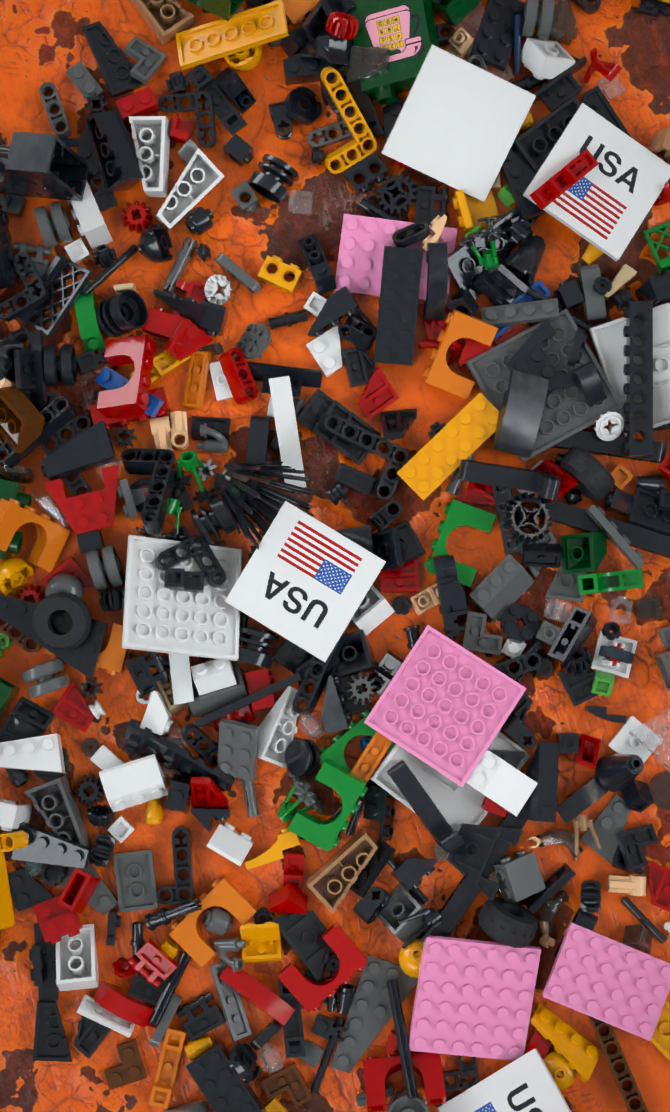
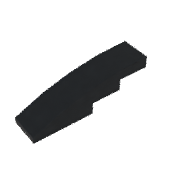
[556,774,608,824]

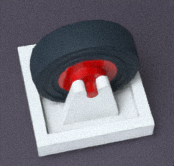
[590,631,638,678]

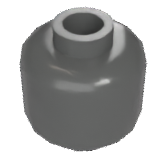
[203,907,233,935]

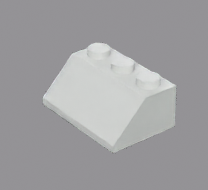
[99,754,168,812]

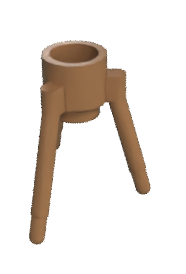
[572,815,601,862]

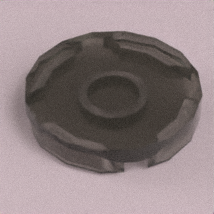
[0,465,34,484]
[649,771,670,810]

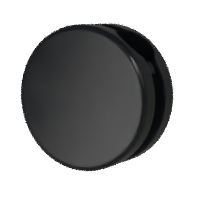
[285,739,320,776]

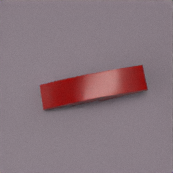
[530,149,599,210]
[219,964,295,1026]

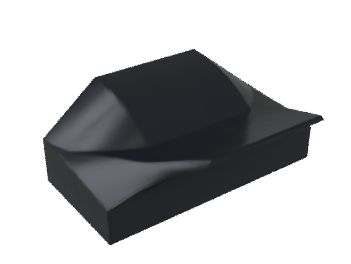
[314,35,352,66]
[12,696,55,738]

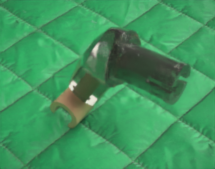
[526,829,584,858]
[536,890,569,949]

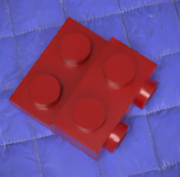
[33,895,83,945]

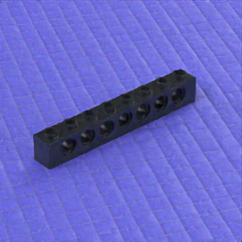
[623,301,653,457]

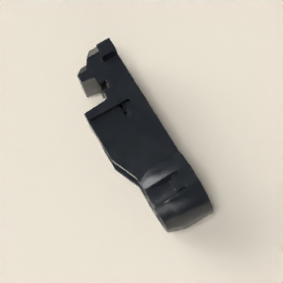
[432,554,468,640]

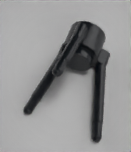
[329,799,364,837]
[398,908,442,949]

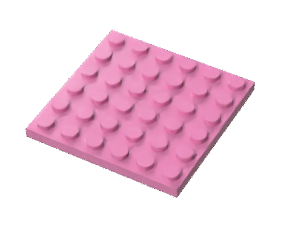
[364,625,527,788]
[408,935,541,1061]

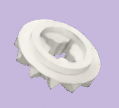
[204,274,233,305]
[594,411,624,441]

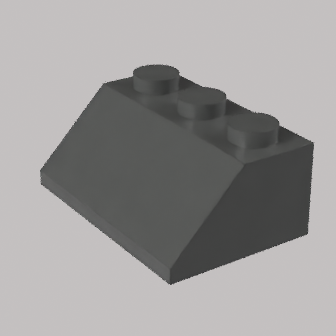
[468,554,535,622]
[188,660,248,718]

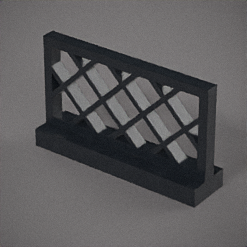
[18,253,93,338]

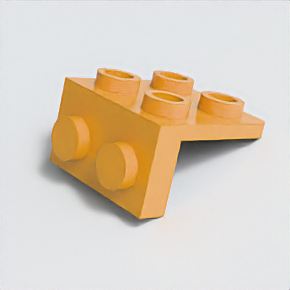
[452,189,499,234]
[240,922,282,963]

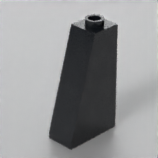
[41,420,118,481]

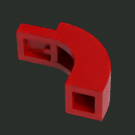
[93,981,157,1028]

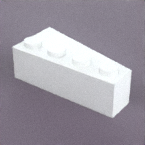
[128,116,171,197]
[155,148,225,230]
[66,181,113,250]
[0,733,66,773]
[0,799,33,832]

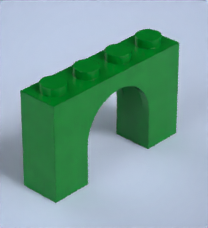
[424,499,496,588]
[319,708,395,772]
[287,758,368,852]

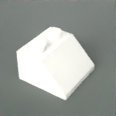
[521,37,576,80]
[351,585,395,635]
[191,659,237,696]
[140,690,173,736]
[207,822,254,866]

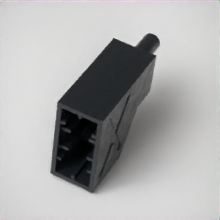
[0,132,90,201]

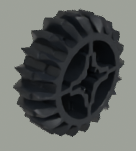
[501,492,553,545]

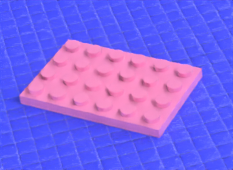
[334,214,457,304]
[542,922,670,1041]

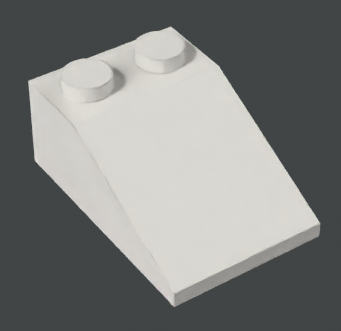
[466,750,538,816]
[56,924,99,991]

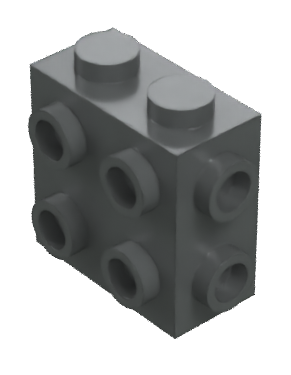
[493,849,546,903]

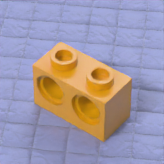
[258,255,302,296]

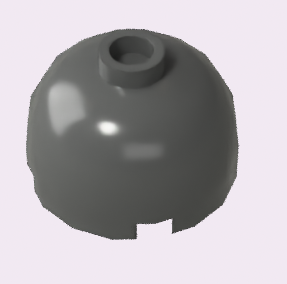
[45,572,84,611]

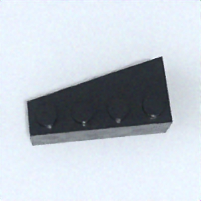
[283,39,359,85]

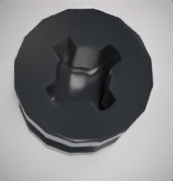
[612,288,634,312]
[325,482,348,506]

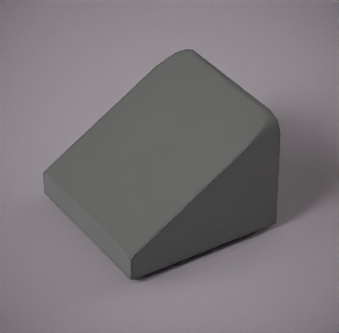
[178,139,204,164]
[299,1039,324,1068]

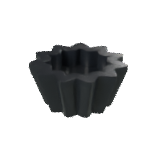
[530,653,556,681]
[87,805,115,827]
[39,864,66,887]

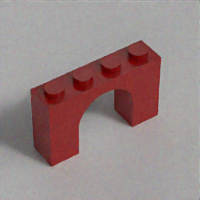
[96,334,156,417]
[277,922,368,1013]
[362,1052,446,1112]

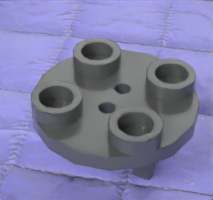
[236,323,272,359]

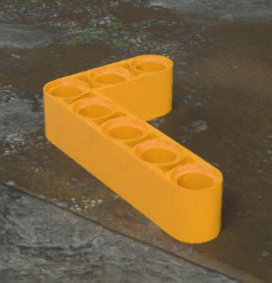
[320,67,377,174]
[0,830,28,930]

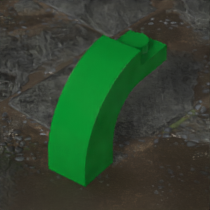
[74,281,105,352]
[577,568,645,595]

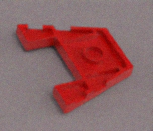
[44,465,119,534]

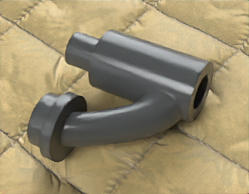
[197,423,228,453]
[214,938,246,972]

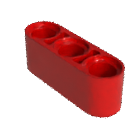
[219,347,258,405]

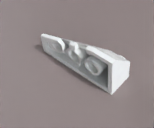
[257,686,302,768]

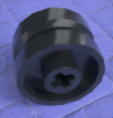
[44,344,77,387]

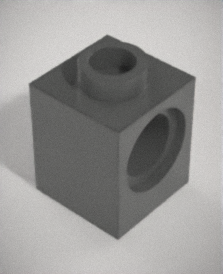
[230,181,259,214]
[533,620,561,646]

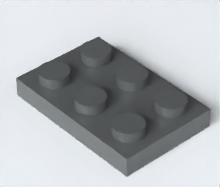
[218,718,259,781]
[113,849,159,913]

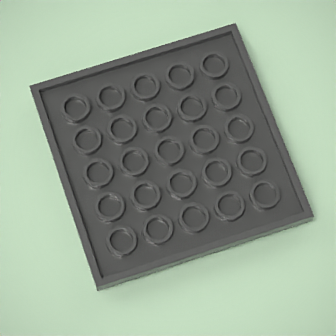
[466,308,624,463]

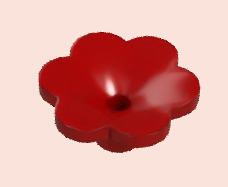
[112,958,135,978]

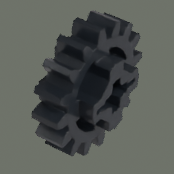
[376,173,418,215]

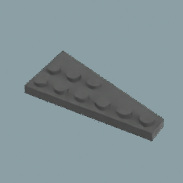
[331,954,418,1073]

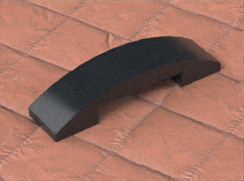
[336,62,385,141]
[187,64,247,136]
[423,243,448,320]
[278,978,306,1058]

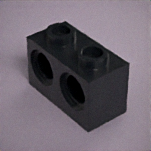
[344,151,388,196]

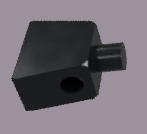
[165,774,191,814]

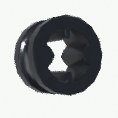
[194,243,212,262]

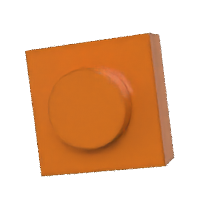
[611,463,634,490]

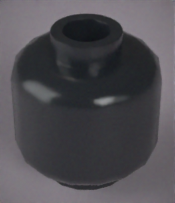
[185,206,214,235]

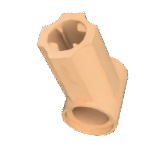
[170,411,190,451]
[150,416,173,451]
[607,874,647,896]

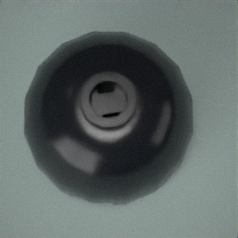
[138,224,173,263]

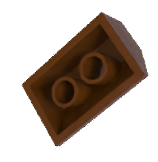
[0,386,45,453]

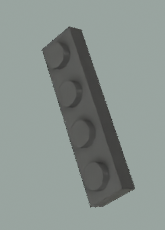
[481,298,560,327]
[585,504,645,569]
[209,961,252,1041]

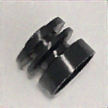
[248,154,298,204]
[96,289,148,338]
[190,494,237,545]
[238,627,279,668]

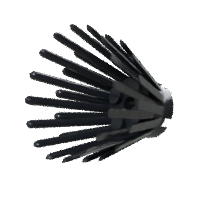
[214,461,314,550]

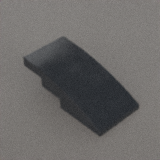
[493,370,549,458]
[296,389,382,465]

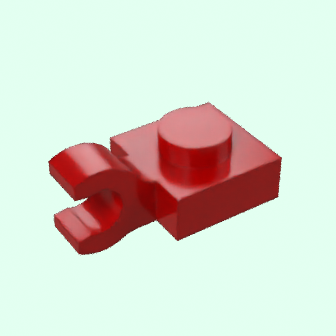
[175,279,206,304]

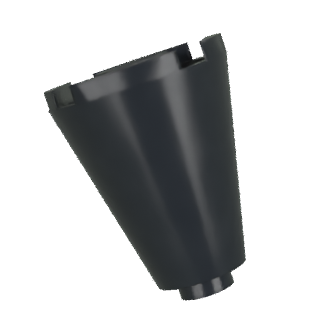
[501,235,546,287]
[595,753,644,792]

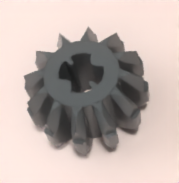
[345,672,378,705]

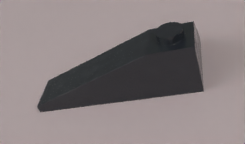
[153,289,228,337]

